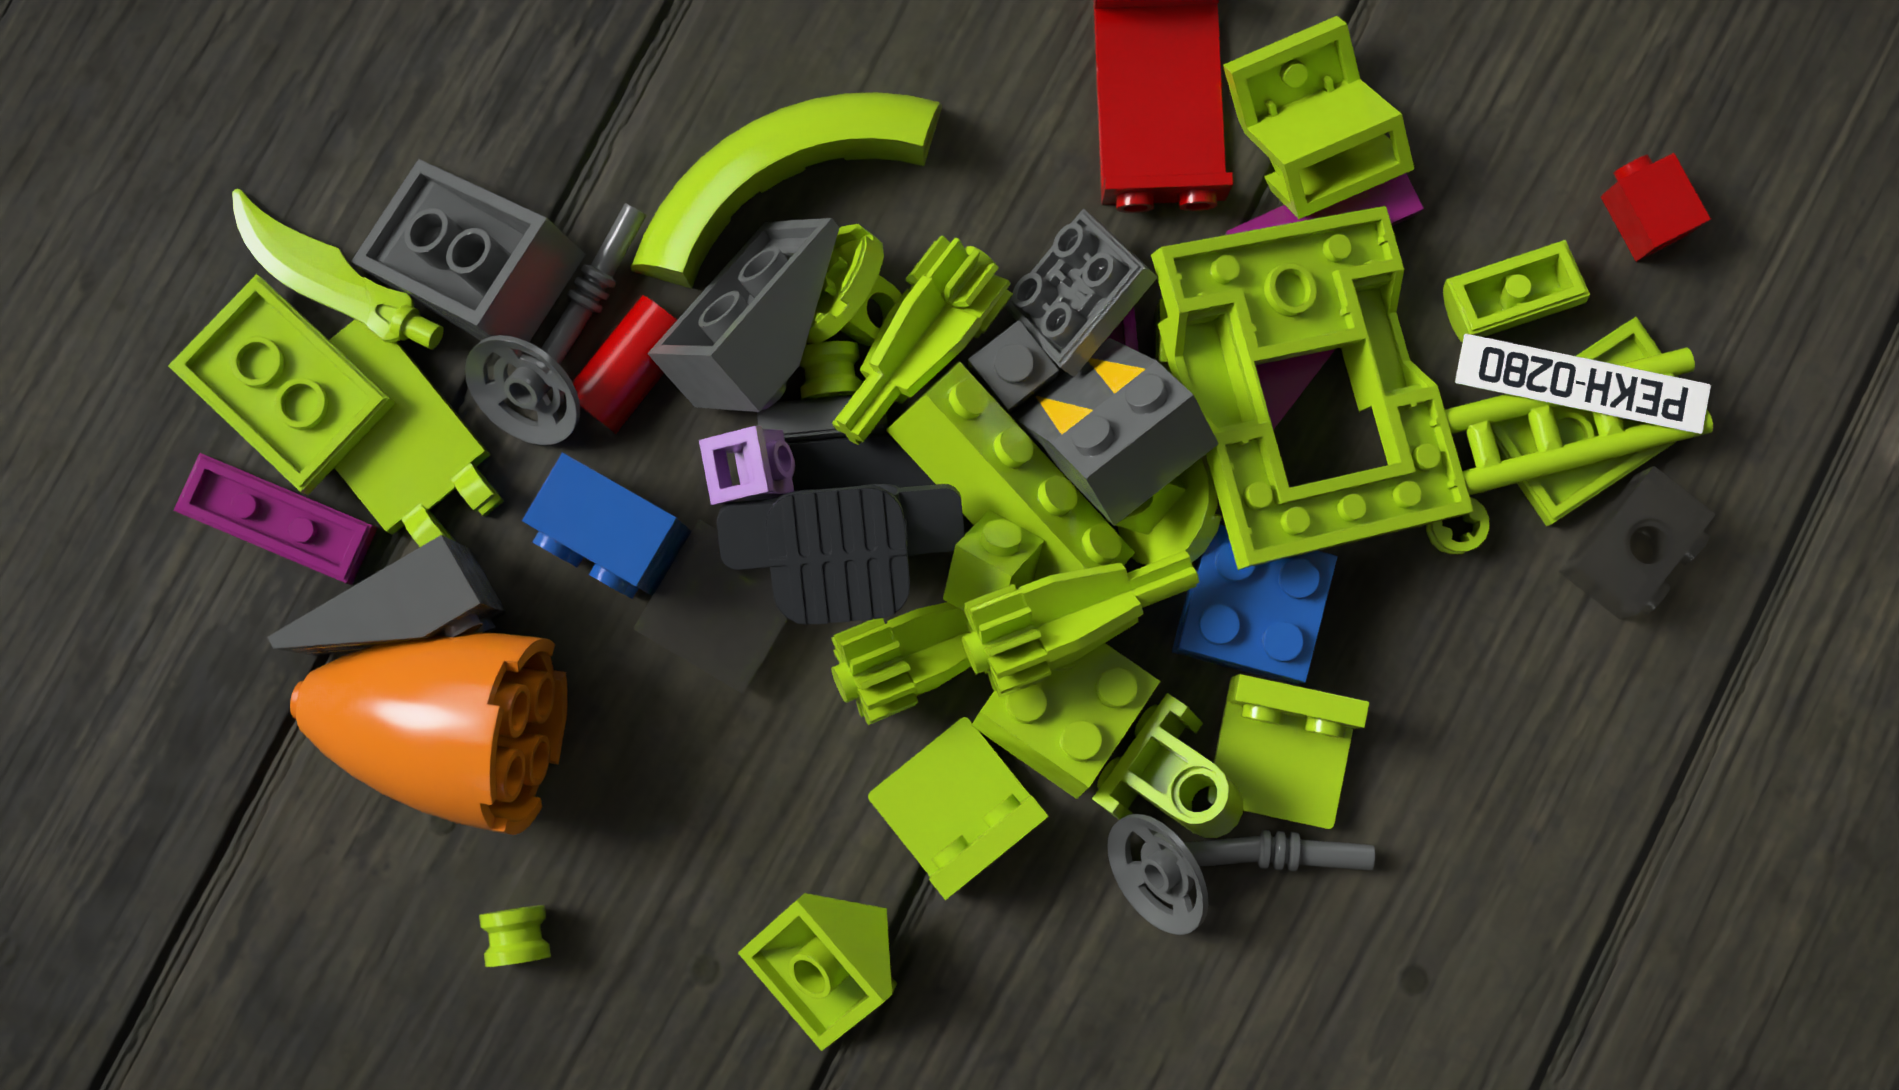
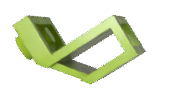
[1223,16,1414,219]

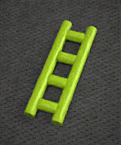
[1445,347,1713,495]

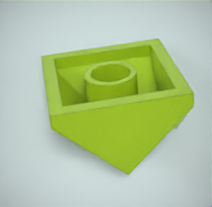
[738,893,898,1051]

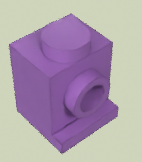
[699,426,795,505]

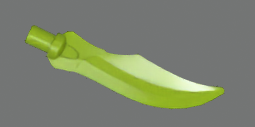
[232,189,443,349]

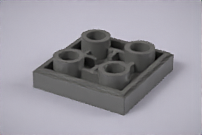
[1004,209,1158,377]

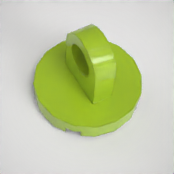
[806,224,902,346]
[1107,454,1222,565]

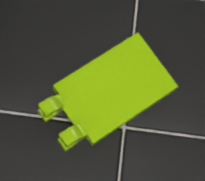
[329,320,504,547]

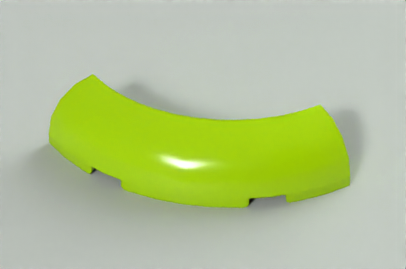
[631,92,942,289]

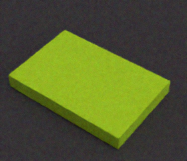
[168,274,396,495]
[1491,317,1679,526]

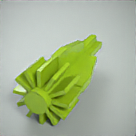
[832,236,1013,445]
[962,551,1199,698]
[831,602,971,725]

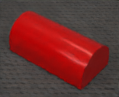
[564,295,677,434]

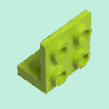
[1207,674,1369,829]
[868,717,1049,900]

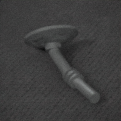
[465,203,647,445]
[1107,814,1375,935]

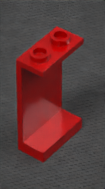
[1093,0,1233,213]

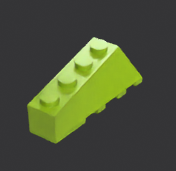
[886,361,1135,582]

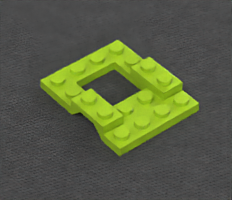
[1151,206,1473,570]

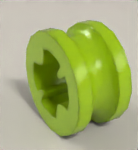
[1426,497,1489,554]

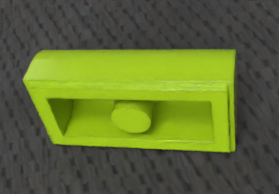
[1443,240,1590,342]

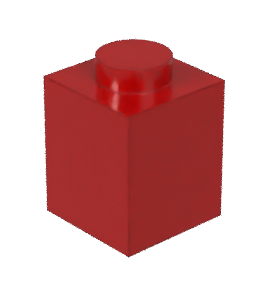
[1601,153,1711,262]

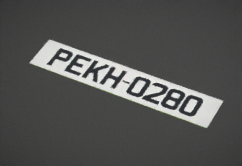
[1455,334,1711,434]

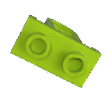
[1092,693,1243,838]

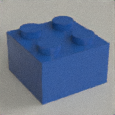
[522,452,692,599]
[1172,525,1338,685]

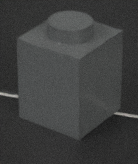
[968,320,1059,417]

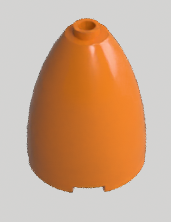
[290,633,567,835]

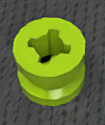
[799,341,862,400]
[479,905,551,967]

